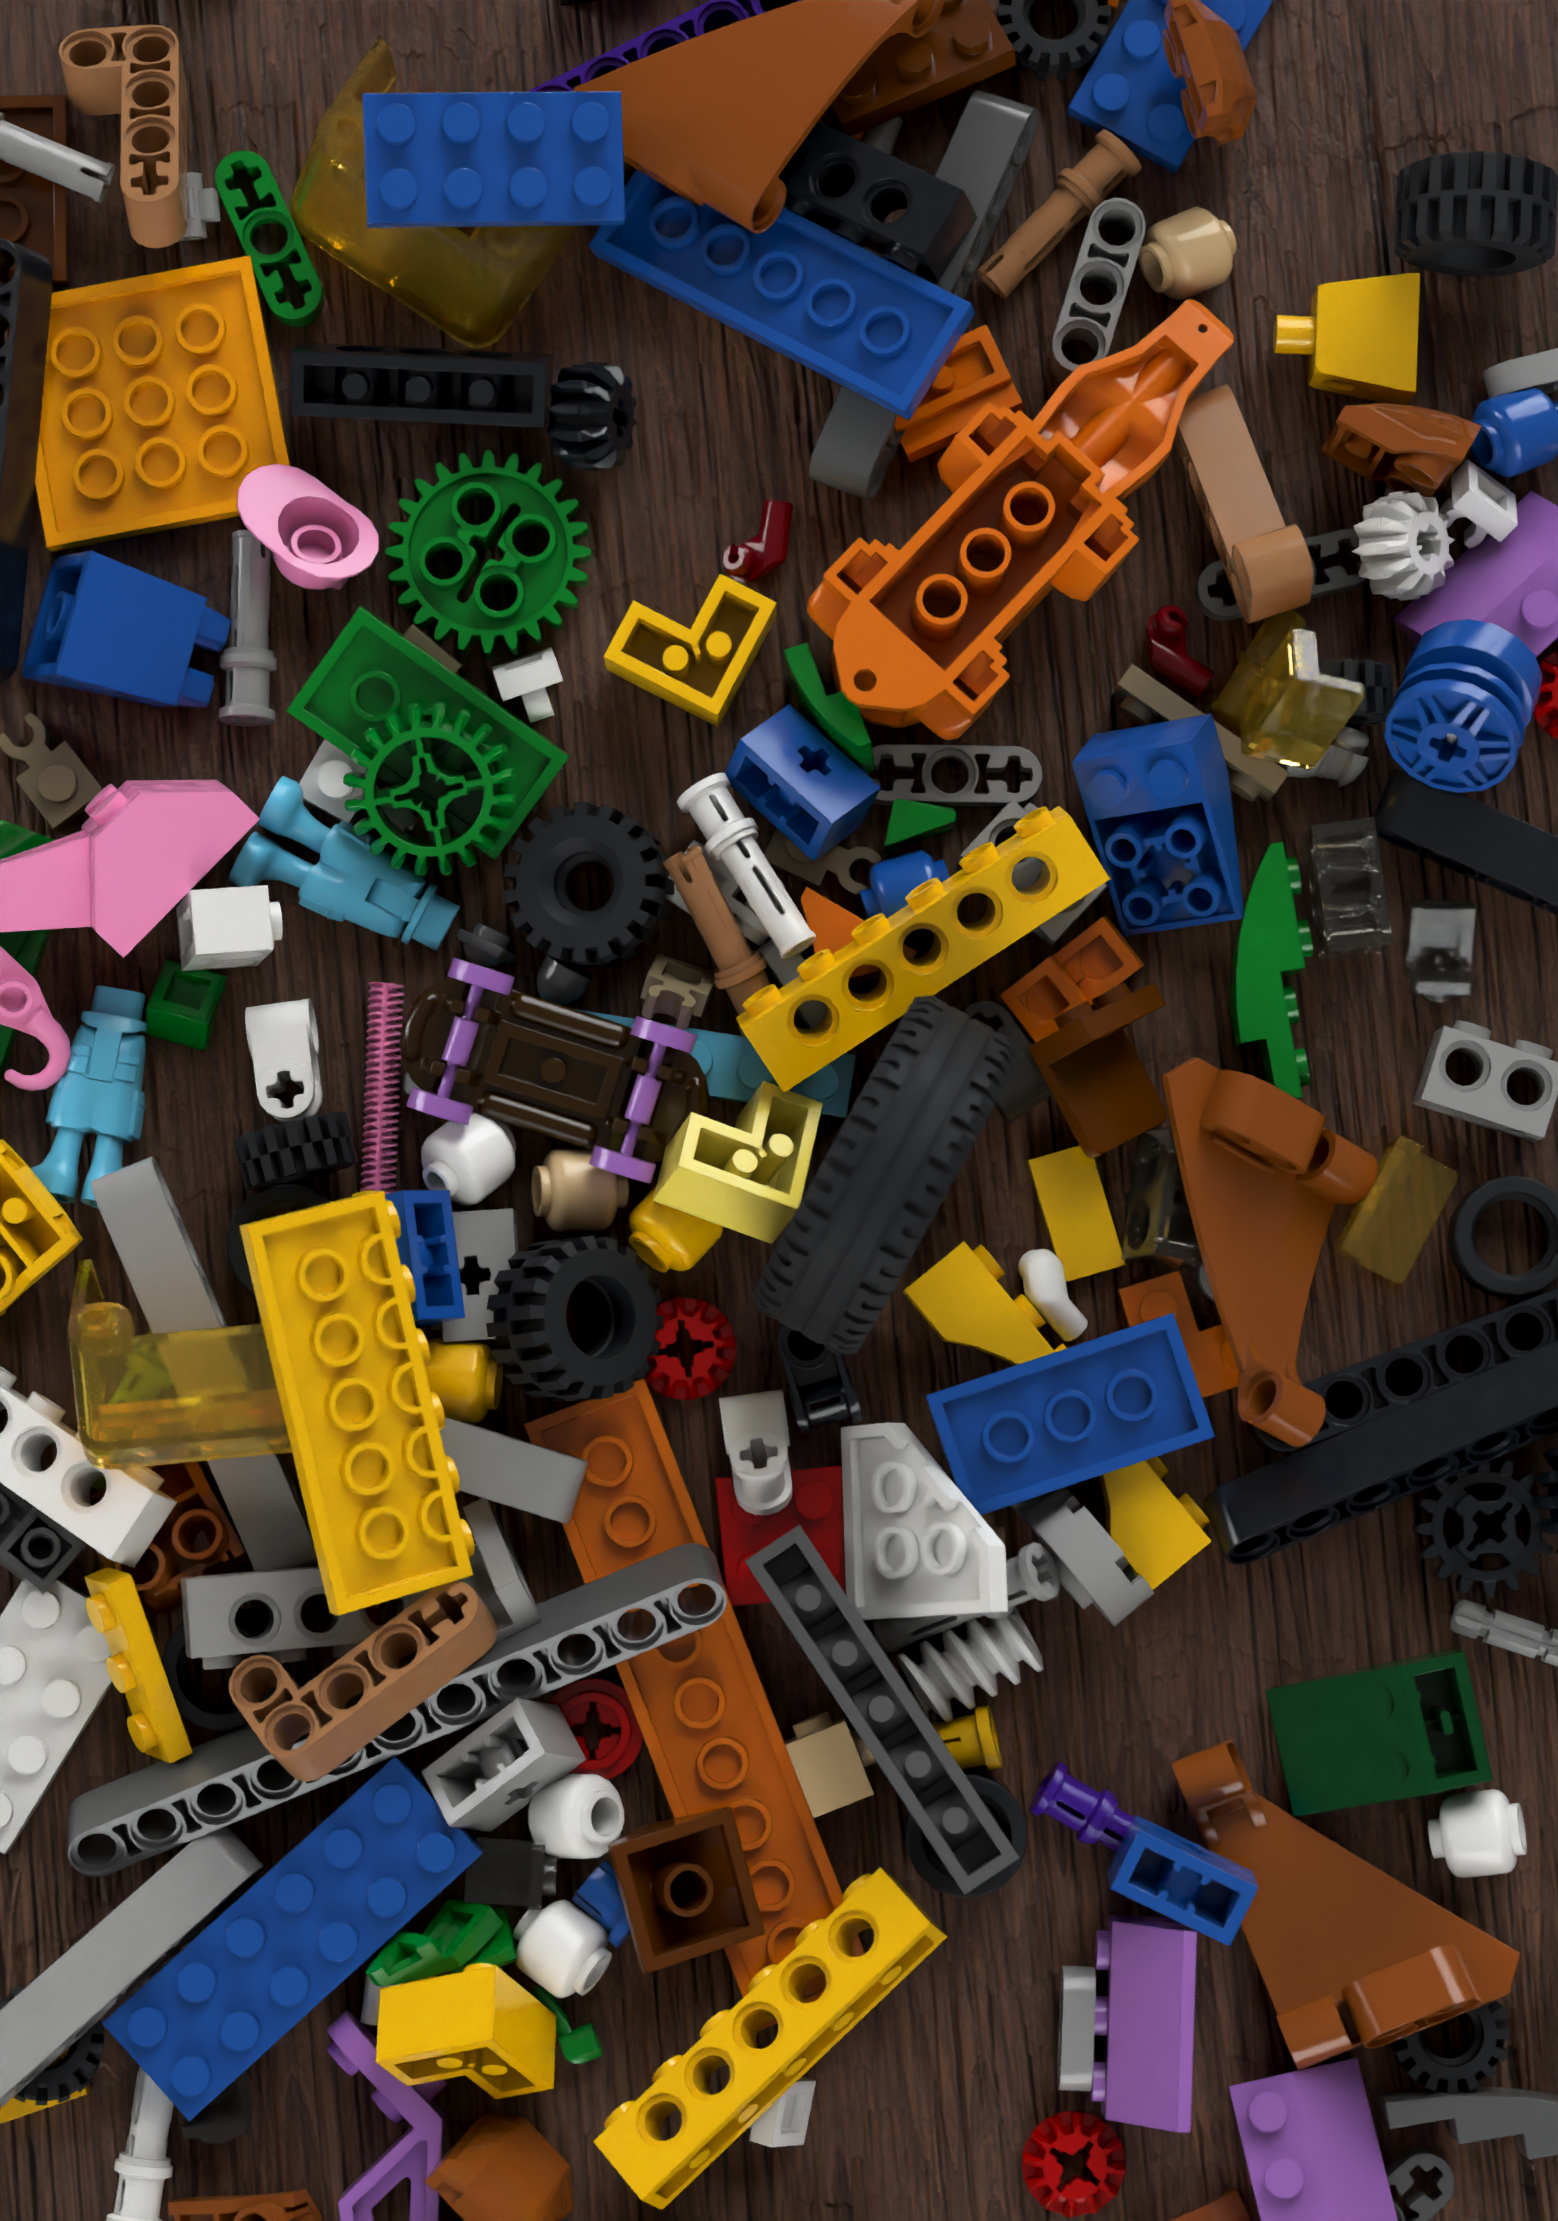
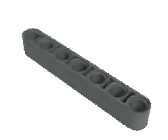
[809,89,1039,501]

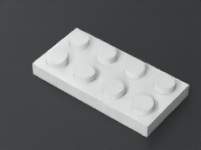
[0,1578,113,1854]

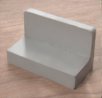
[457,1498,542,1644]

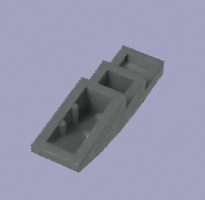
[1377,2087,1558,2160]

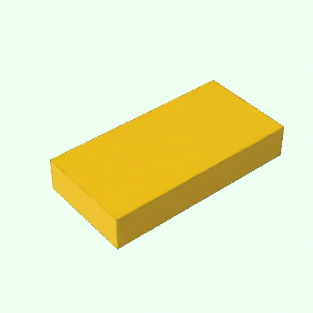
[1027,1145,1126,1283]

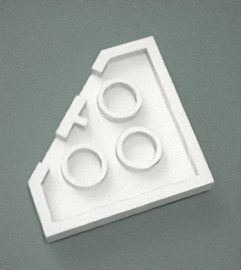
[841,1422,1008,1621]

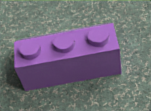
[1393,491,1558,658]
[1090,1914,1197,2133]
[1229,2058,1398,2221]

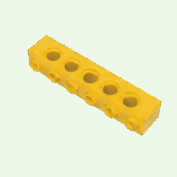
[736,806,1110,1093]
[593,1867,947,2210]

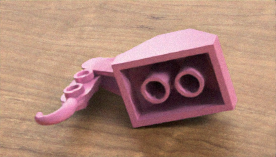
[0,780,260,1091]

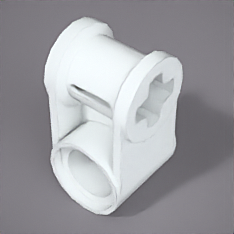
[245,998,323,1123]
[719,1389,793,1515]

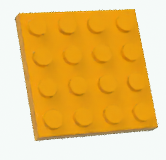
[7,255,291,552]

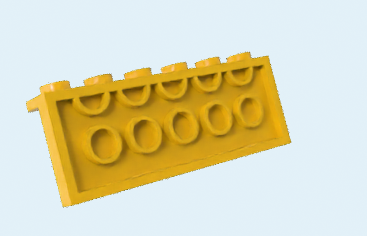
[239,1191,475,1615]

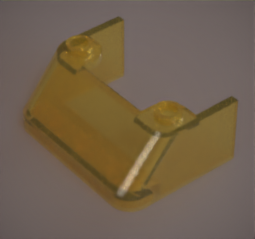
[290,38,579,348]
[68,1259,292,1469]

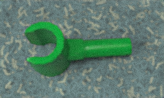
[531,1985,603,2064]

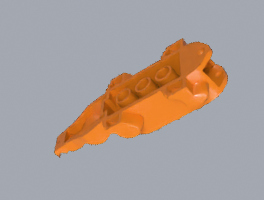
[807,299,1234,740]

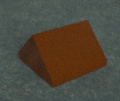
[607,1807,765,1974]

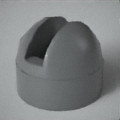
[536,955,593,1007]

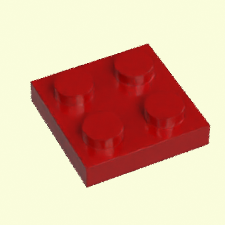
[715,1465,846,1606]

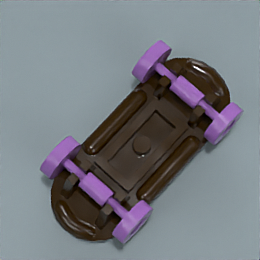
[399,957,710,1183]

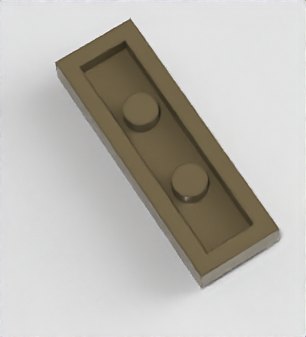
[1113,664,1289,803]

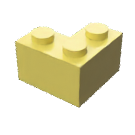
[653,1081,823,1244]

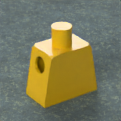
[1273,273,1420,405]

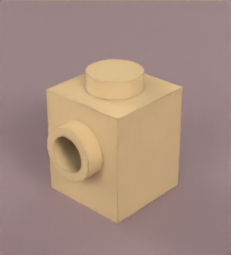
[785,1712,876,1818]

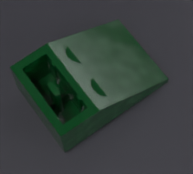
[1264,1648,1493,1817]

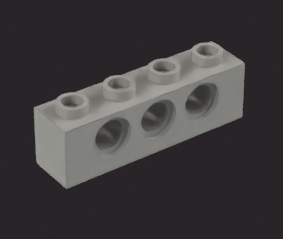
[180,1566,436,1669]

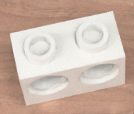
[176,885,283,971]

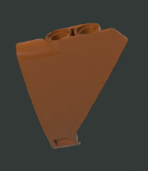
[574,0,945,234]
[1162,1057,1378,1447]
[1171,1739,1521,2070]

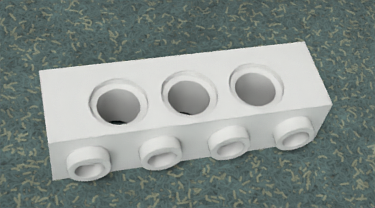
[0,1366,177,1568]

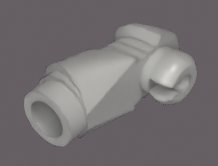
[1263,726,1370,788]

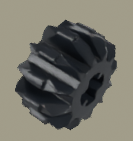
[546,362,637,471]

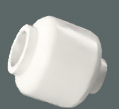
[421,1112,516,1206]
[528,1774,624,1859]
[1428,1789,1527,1878]
[513,1900,612,1998]

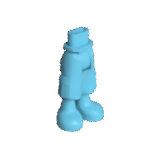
[228,776,460,952]
[31,986,148,1209]

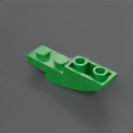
[1229,842,1313,1100]

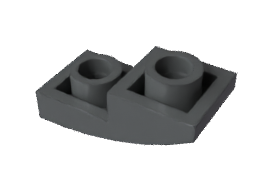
[0,1483,86,1595]

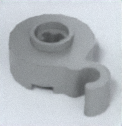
[1011,1487,1154,1627]

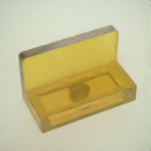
[1239,627,1365,770]
[1333,1135,1459,1284]

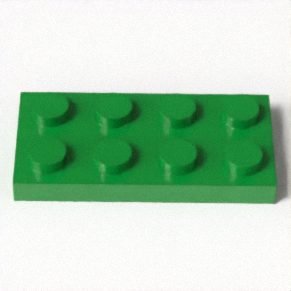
[286,605,570,860]

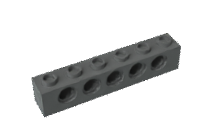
[745,1525,1020,1895]

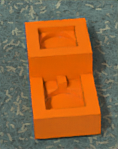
[1000,915,1145,1042]

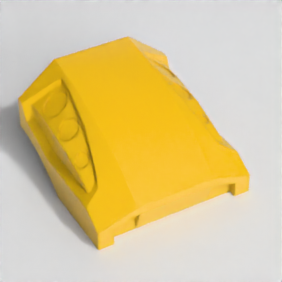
[0,1139,83,1316]

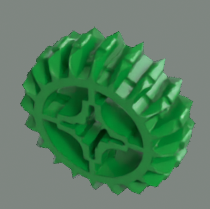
[343,702,517,876]

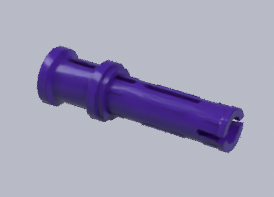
[1029,1761,1134,1852]

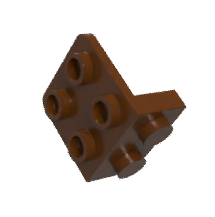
[1028,982,1167,1158]

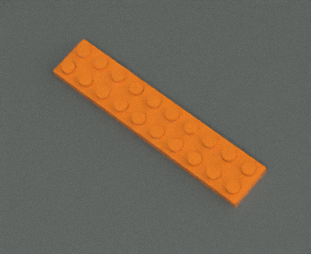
[524,1378,865,2031]

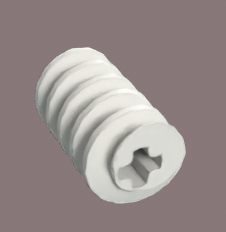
[896,1606,1044,1722]

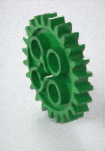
[385,450,592,658]

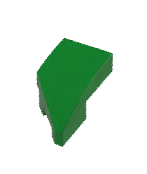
[365,1899,503,1986]

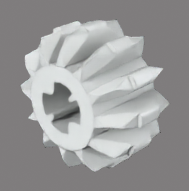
[1352,491,1455,601]

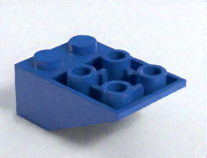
[1071,713,1244,937]

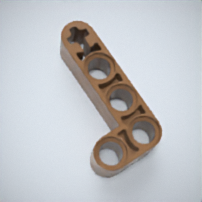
[58,25,187,248]
[1174,384,1313,624]
[229,1580,498,1782]

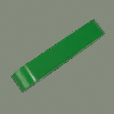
[215,150,325,327]

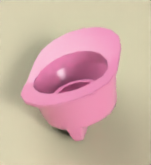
[237,464,379,590]

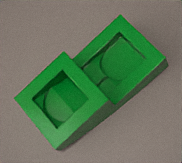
[783,642,876,773]

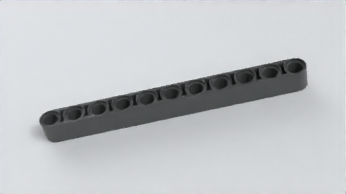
[67,1543,727,1877]

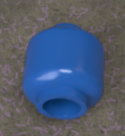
[1470,387,1558,478]
[859,850,950,941]

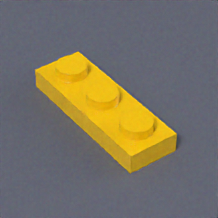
[84,1567,193,1764]

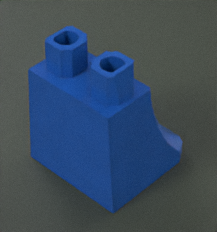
[22,551,231,708]

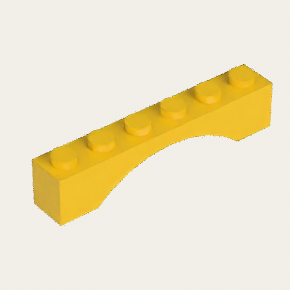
[903,1241,1211,1590]

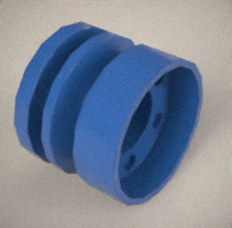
[1384,619,1542,793]

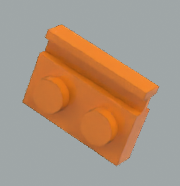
[894,324,1025,463]

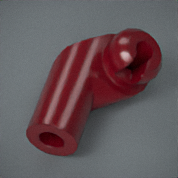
[722,500,793,583]
[1145,605,1215,699]

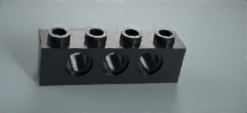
[778,121,978,281]
[291,342,554,428]

